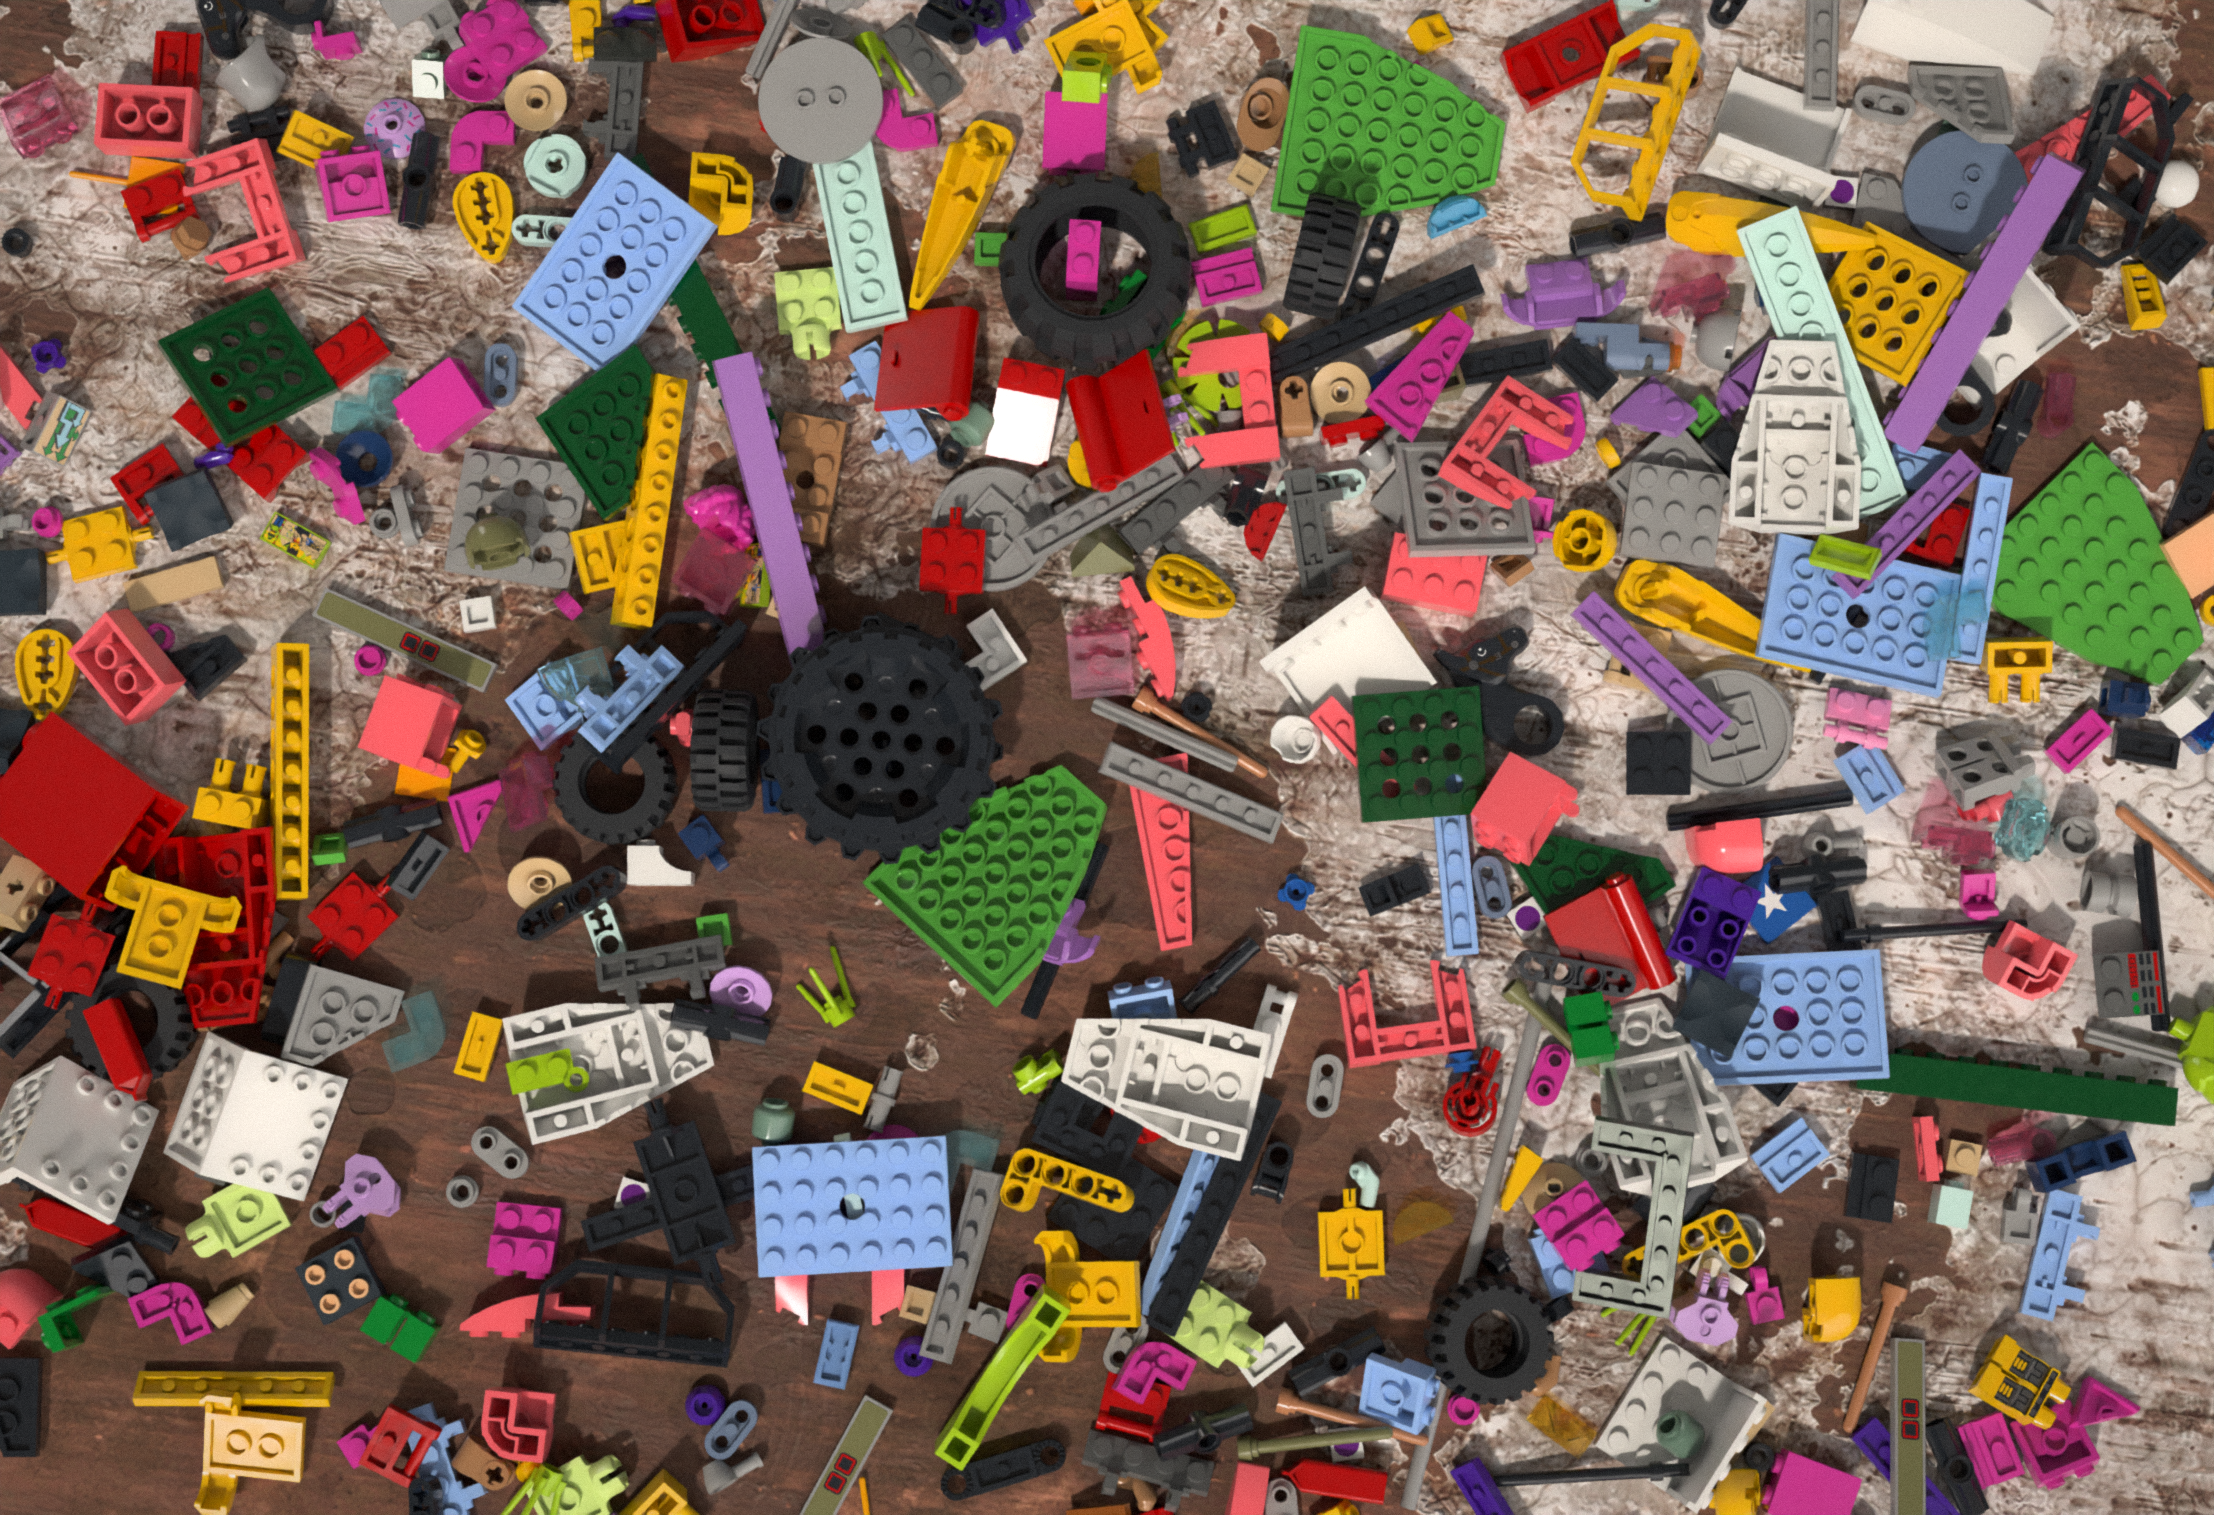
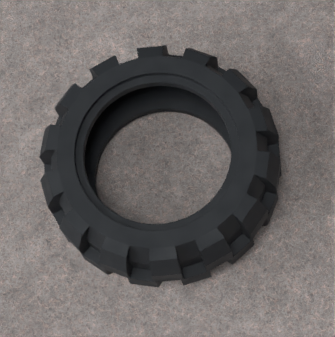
[998,172,1192,369]

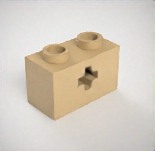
[0,854,57,933]

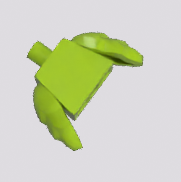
[2167,1005,2214,1105]

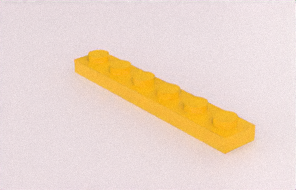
[132,1371,335,1407]

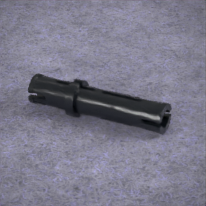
[1178,935,1261,1015]

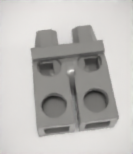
[1935,730,2036,812]

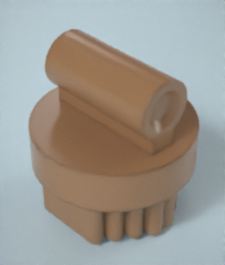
[171,216,211,261]

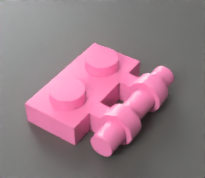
[1822,687,1892,750]

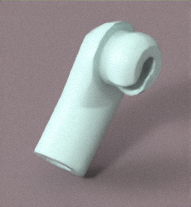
[1349,1161,1380,1208]

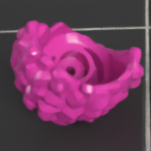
[683,484,756,556]

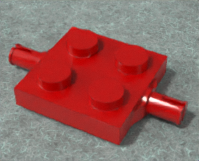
[919,507,987,615]
[307,871,400,962]
[27,901,115,1010]

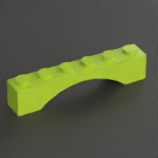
[935,1283,1071,1471]

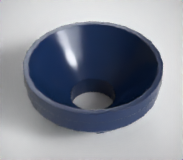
[335,430,394,488]

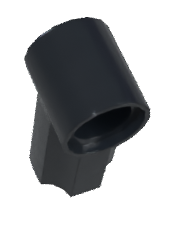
[915,1,977,55]
[770,156,808,223]
[1223,465,1269,527]

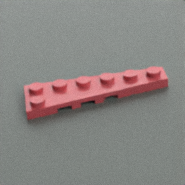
[2014,74,2171,185]
[1129,753,1192,951]

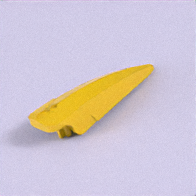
[909,120,1016,311]
[1666,191,1877,257]
[1614,559,1811,673]

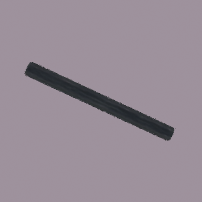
[1666,789,1853,831]
[1021,841,1109,1020]
[2133,843,2171,1032]

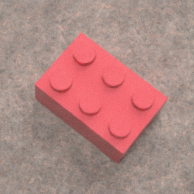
[94,83,203,159]
[1380,532,1487,618]
[67,608,187,726]

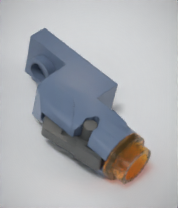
[1572,322,1682,379]

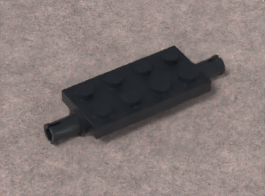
[633,1097,737,1288]
[10,1177,180,1256]

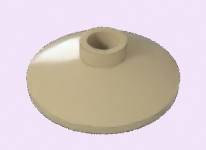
[504,70,567,131]
[1310,362,1372,424]
[508,856,572,911]
[1522,1163,1583,1215]

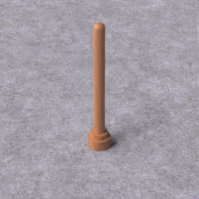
[1131,686,1268,778]
[2115,806,2214,904]
[1843,1281,1908,1433]
[1275,1387,1429,1446]

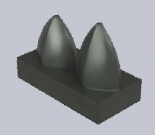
[594,27,657,62]

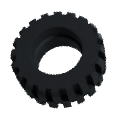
[1282,192,1362,319]
[690,689,760,812]
[552,724,678,845]
[65,960,198,1080]
[1423,1276,1554,1405]

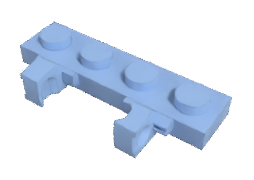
[840,341,938,464]
[574,644,685,753]
[2018,1190,2100,1322]
[407,1402,488,1515]

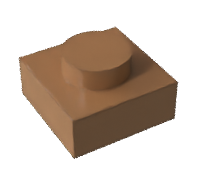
[1490,555,1535,587]

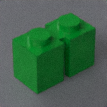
[1563,991,1620,1068]
[360,1293,441,1363]

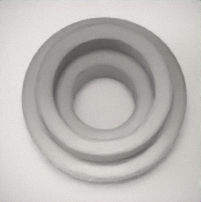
[369,507,400,539]
[1575,1145,1608,1177]
[446,1175,479,1208]

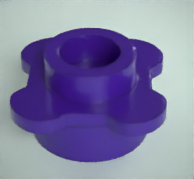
[31,339,67,374]

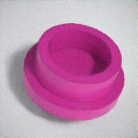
[32,506,63,538]
[354,645,387,676]
[1447,1393,1480,1425]

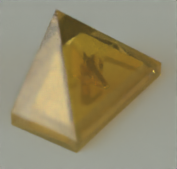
[1526,1394,1597,1459]

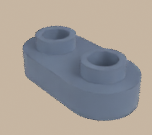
[484,343,518,407]
[1471,856,1512,919]
[705,1399,758,1459]

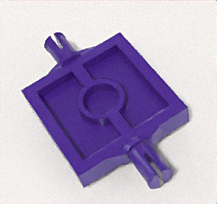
[960,0,1036,54]

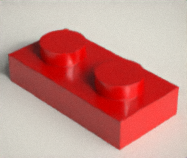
[1318,415,1385,448]

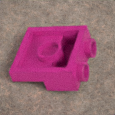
[459,0,547,83]
[313,145,391,222]
[1531,1179,1625,1272]
[487,1201,563,1279]
[2009,1399,2101,1491]

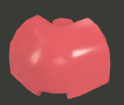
[1684,818,1763,876]
[1982,920,2078,1001]
[0,1268,64,1349]
[481,1387,557,1463]

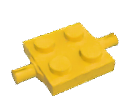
[45,506,155,584]
[1317,1188,1385,1299]

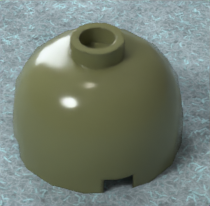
[464,513,531,571]

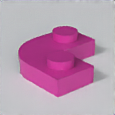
[875,88,939,152]
[450,111,516,174]
[1522,392,1585,467]
[309,446,365,525]
[127,1282,215,1345]
[1112,1342,1197,1404]

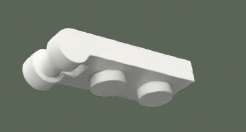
[1253,984,1298,1079]

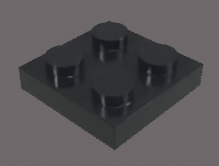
[1626,732,1691,795]

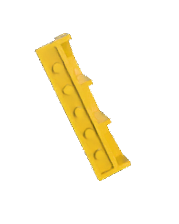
[1570,23,1702,222]

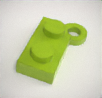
[505,1048,589,1095]

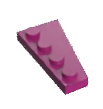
[1365,311,1474,443]

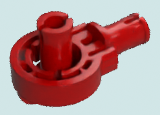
[1443,1046,1502,1137]

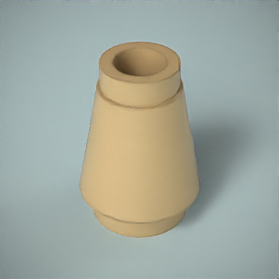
[204,1282,255,1329]

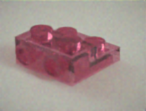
[0,74,79,160]
[1648,272,1730,321]
[671,527,759,616]
[1066,622,1135,699]
[498,751,554,833]
[1911,825,1996,866]

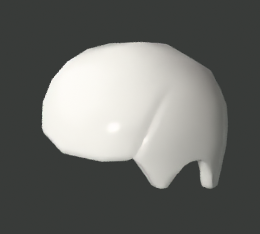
[2155,160,2200,208]
[1270,715,1321,764]
[1717,1213,1765,1263]

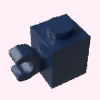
[2098,680,2151,719]
[677,815,730,873]

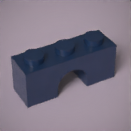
[2024,1130,2137,1193]

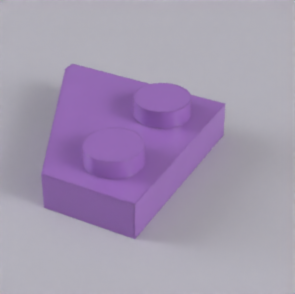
[1610,376,1698,438]

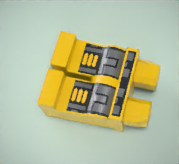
[1968,1334,2071,1430]

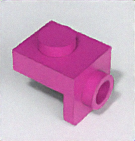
[311,20,363,60]
[1528,496,1554,543]
[1959,868,1999,920]

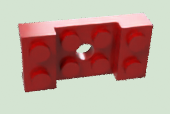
[1499,0,1641,114]
[172,375,311,503]

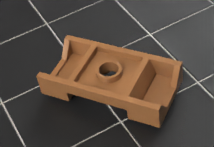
[779,411,849,548]

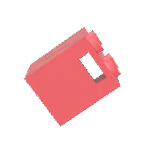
[358,674,463,779]
[1470,752,1579,866]

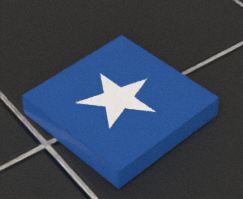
[1742,856,1817,945]

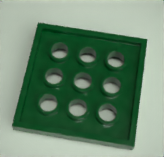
[157,287,337,449]
[1351,686,1487,823]

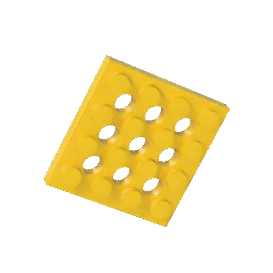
[1827,221,1970,387]

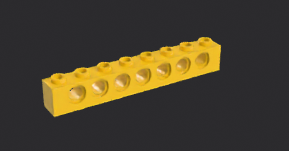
[610,373,688,630]
[270,643,309,900]

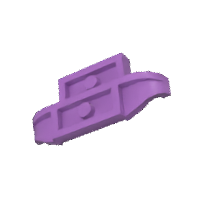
[1500,258,1627,330]
[1716,335,1777,423]
[1042,898,1101,966]

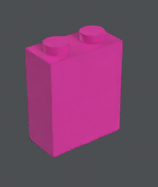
[1042,91,1108,177]
[1066,219,1101,302]
[392,357,496,454]
[1759,1448,1862,1515]

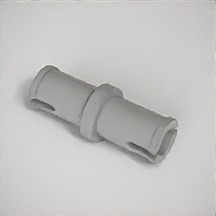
[863,1066,903,1133]

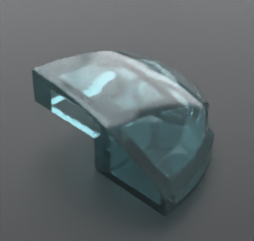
[537,647,615,713]

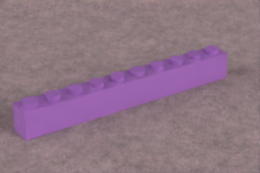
[1882,151,2086,454]
[712,351,827,670]

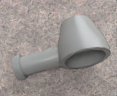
[1357,427,1402,473]
[1801,832,1863,859]
[703,1451,764,1495]

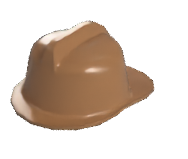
[1237,77,1289,152]

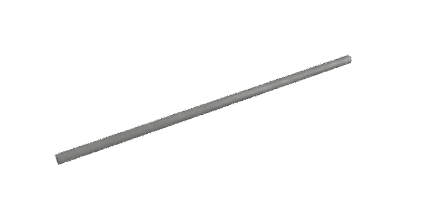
[1400,945,1560,1510]

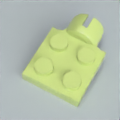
[774,267,842,360]
[185,1183,293,1258]
[1165,1280,1265,1369]
[527,1454,629,1515]

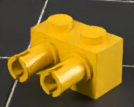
[1979,637,2053,703]
[192,758,270,829]
[618,1469,700,1515]

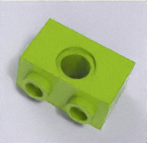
[1062,51,1113,103]

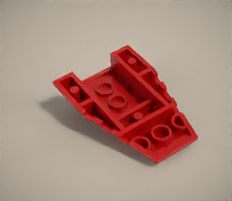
[154,827,277,1028]

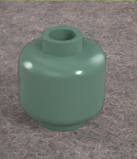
[949,400,995,447]
[752,1098,795,1146]
[1656,1409,1705,1459]

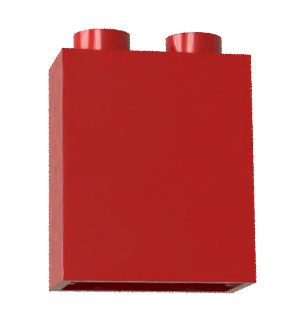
[0,711,189,912]

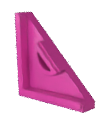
[447,778,506,853]
[2069,1376,2141,1429]

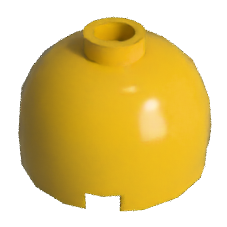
[1552,509,1618,573]
[1709,1468,1761,1515]

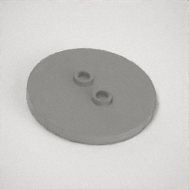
[758,38,884,165]
[930,466,1054,592]
[1664,668,1793,795]

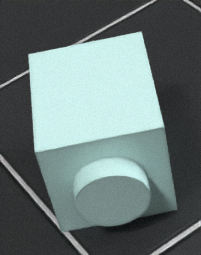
[1927,1179,1974,1229]

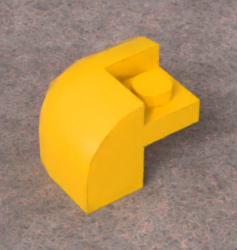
[689,152,753,235]
[1802,1274,1861,1343]

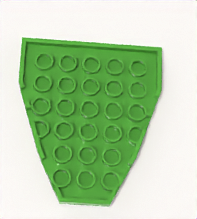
[1270,25,1506,218]
[1958,442,2205,686]
[862,765,1108,1008]

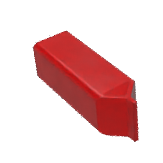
[82,998,153,1101]
[19,1196,128,1249]
[1280,1457,1387,1505]

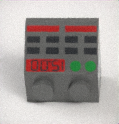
[2092,950,2165,1019]

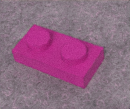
[2043,708,2113,774]

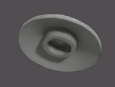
[790,9,852,40]

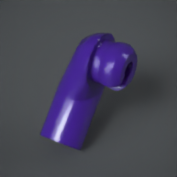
[611,4,656,27]
[194,442,234,469]

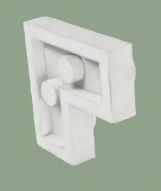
[965,608,1027,691]
[1238,1321,1305,1387]

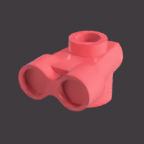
[670,709,694,748]
[1957,790,2014,822]

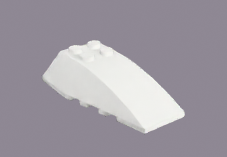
[1850,0,2055,75]
[1728,340,1862,535]
[1599,997,1748,1196]
[502,1003,714,1145]
[1061,1019,1272,1161]

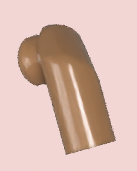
[264,931,294,980]
[1526,1354,1562,1396]
[1117,1476,1157,1512]

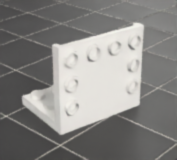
[1696,66,1852,214]
[1905,230,2080,411]
[1259,586,1438,755]
[163,1031,348,1201]
[0,1055,159,1225]
[1593,1335,1767,1513]

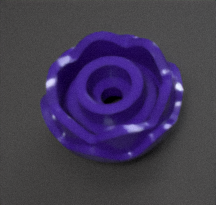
[894,1336,933,1377]
[685,1385,726,1425]

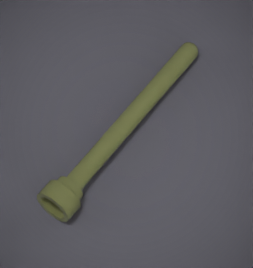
[1500,976,1600,1078]
[1237,1426,1393,1462]

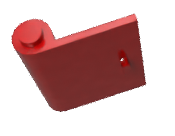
[874,306,980,421]
[1065,349,1176,492]
[1543,871,1678,1006]

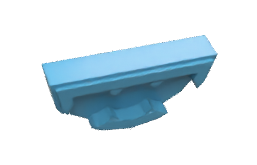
[1427,195,1488,239]

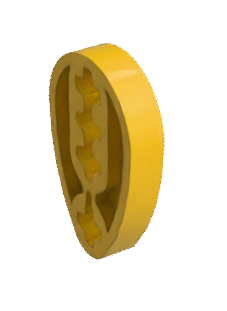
[453,172,516,263]
[1146,554,1236,619]
[15,629,79,721]

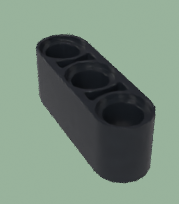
[261,951,321,1046]

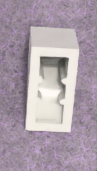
[2158,668,2214,738]
[627,840,695,886]

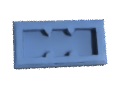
[813,1318,860,1390]

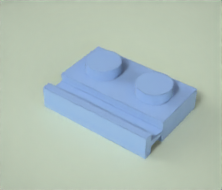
[1891,441,1953,493]
[1833,744,1906,815]
[1749,1117,1830,1193]

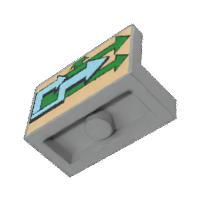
[19,391,91,466]

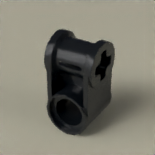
[1249,1140,1294,1205]

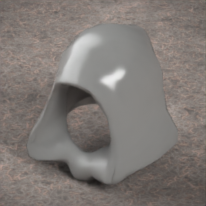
[215,34,286,113]

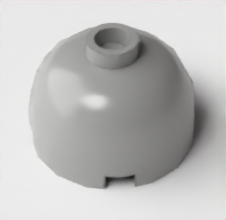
[1690,308,1742,372]

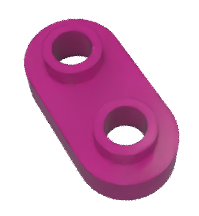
[1525,1044,1570,1106]
[1006,1273,1046,1331]

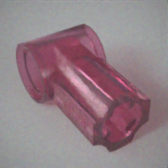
[2037,372,2077,439]
[1986,1127,2057,1167]

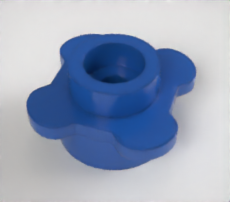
[1277,873,1315,911]
[1445,1051,1479,1073]

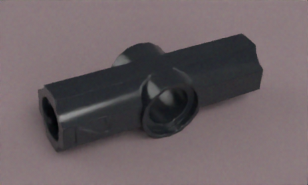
[397,131,441,231]
[1568,212,1666,259]
[1979,379,2045,475]
[343,798,444,849]
[1768,854,1867,896]
[669,998,770,1046]
[1288,1326,1386,1396]
[1152,1403,1253,1462]
[1925,1417,1989,1515]

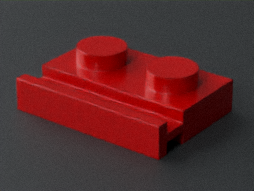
[151,31,204,95]
[313,316,392,390]

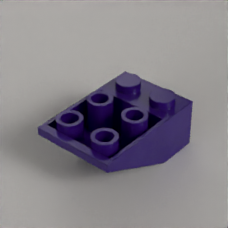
[1665,866,1762,980]

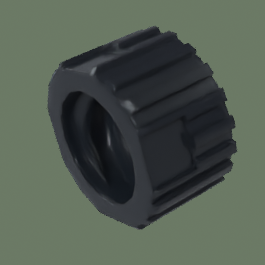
[1,228,34,258]
[937,440,965,470]
[1542,1295,1574,1323]
[1743,1441,1775,1472]

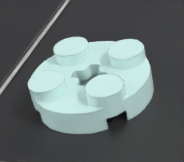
[524,134,588,199]

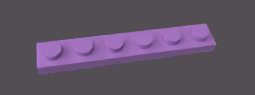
[1831,449,1982,600]
[1570,591,1733,745]

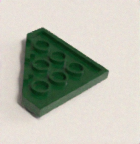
[535,344,656,521]
[1503,835,1676,915]

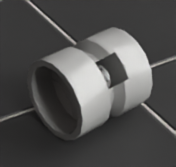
[2045,816,2100,860]
[2080,870,2138,917]

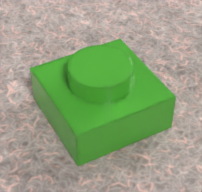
[974,232,1007,267]
[1687,393,1722,439]
[311,832,349,866]
[696,913,733,946]

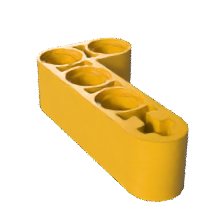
[1000,1148,1135,1212]
[1622,1209,1756,1278]

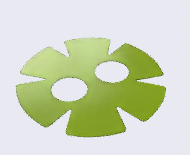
[1173,319,1250,411]

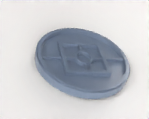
[1901,130,2028,255]

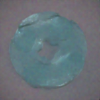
[1994,797,2050,862]

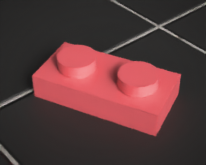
[1912,1116,1943,1182]

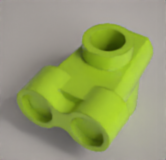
[1012,1048,1064,1095]

